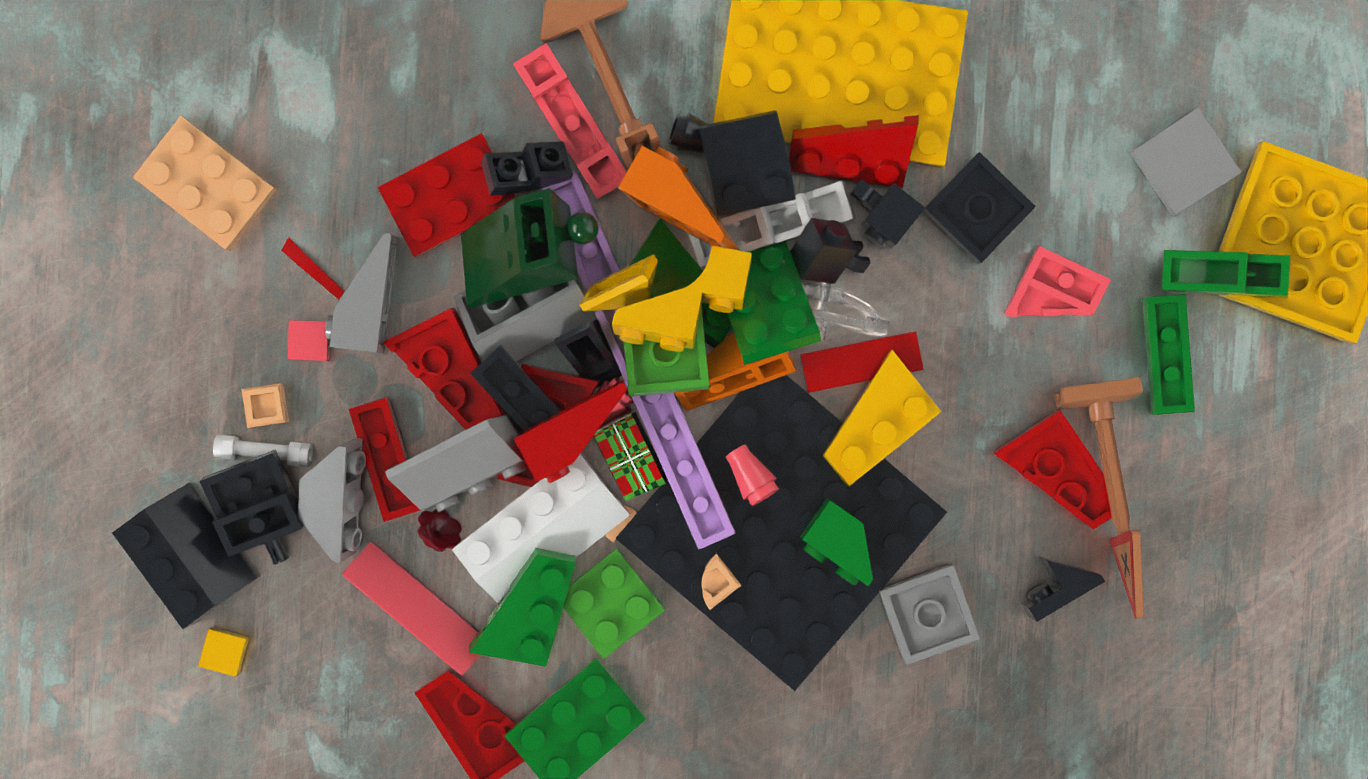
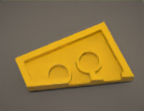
[823,350,941,486]

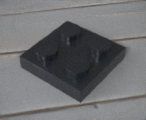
[923,152,1036,264]

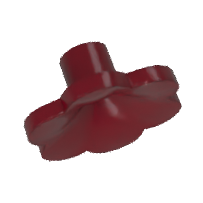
[417,509,462,552]

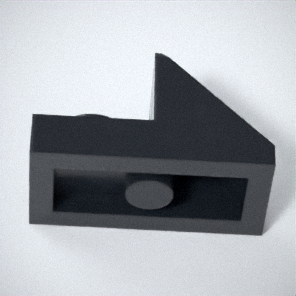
[1021,557,1105,622]

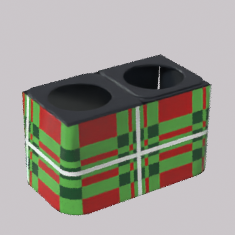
[593,409,668,501]

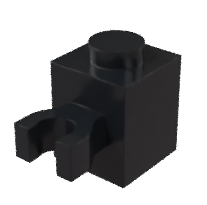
[849,179,925,248]
[790,218,871,284]

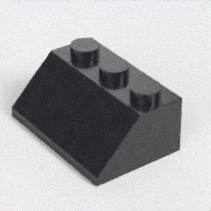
[112,483,259,629]

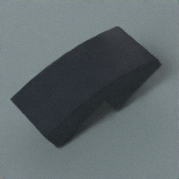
[481,141,573,196]

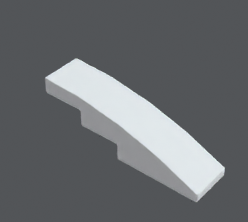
[689,181,856,267]

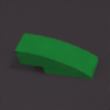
[1162,250,1291,298]

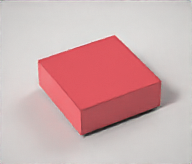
[287,320,330,361]

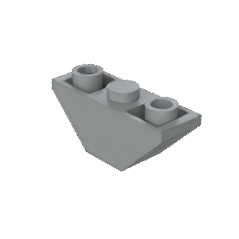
[298,438,366,563]

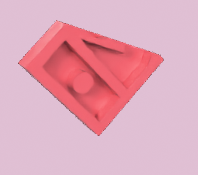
[1004,245,1111,317]

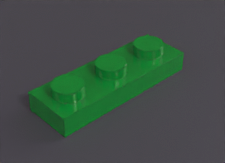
[1142,294,1195,415]

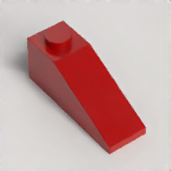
[514,379,627,483]

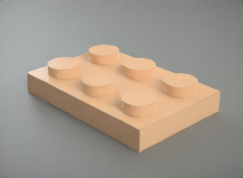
[133,115,277,251]

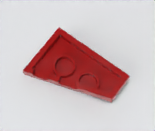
[383,308,505,430]
[993,409,1112,530]
[414,670,524,779]

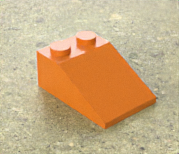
[618,146,740,251]

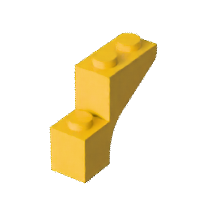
[612,246,752,352]

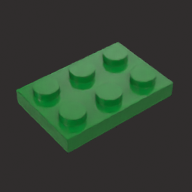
[727,241,822,365]
[504,658,646,779]

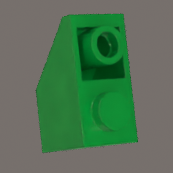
[800,498,873,586]

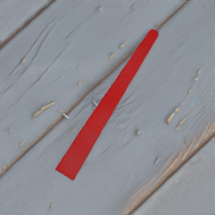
[281,238,345,300]

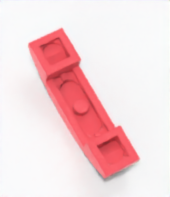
[513,43,627,200]

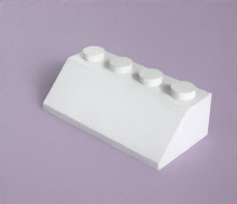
[452,452,630,605]

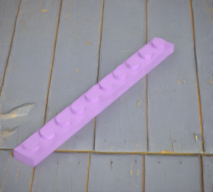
[541,171,736,550]

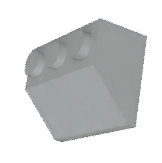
[453,279,596,361]
[385,415,526,512]

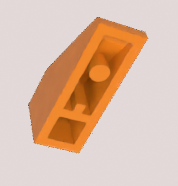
[674,332,796,411]

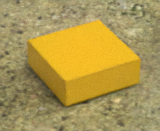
[198,627,249,677]

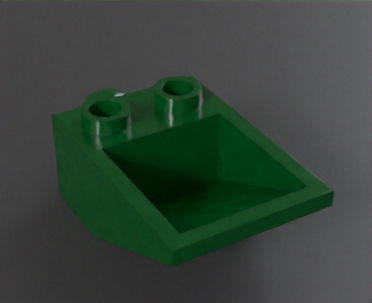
[461,188,599,308]

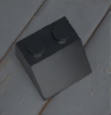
[698,110,796,216]

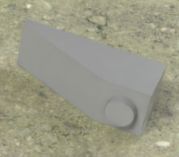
[325,233,398,354]

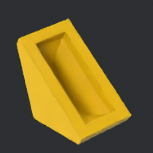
[579,254,658,311]

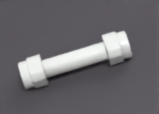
[213,434,313,467]

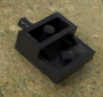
[199,449,304,565]

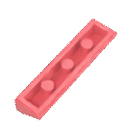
[342,541,480,676]

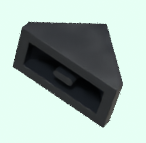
[554,319,622,388]

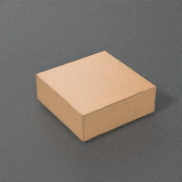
[241,383,289,428]

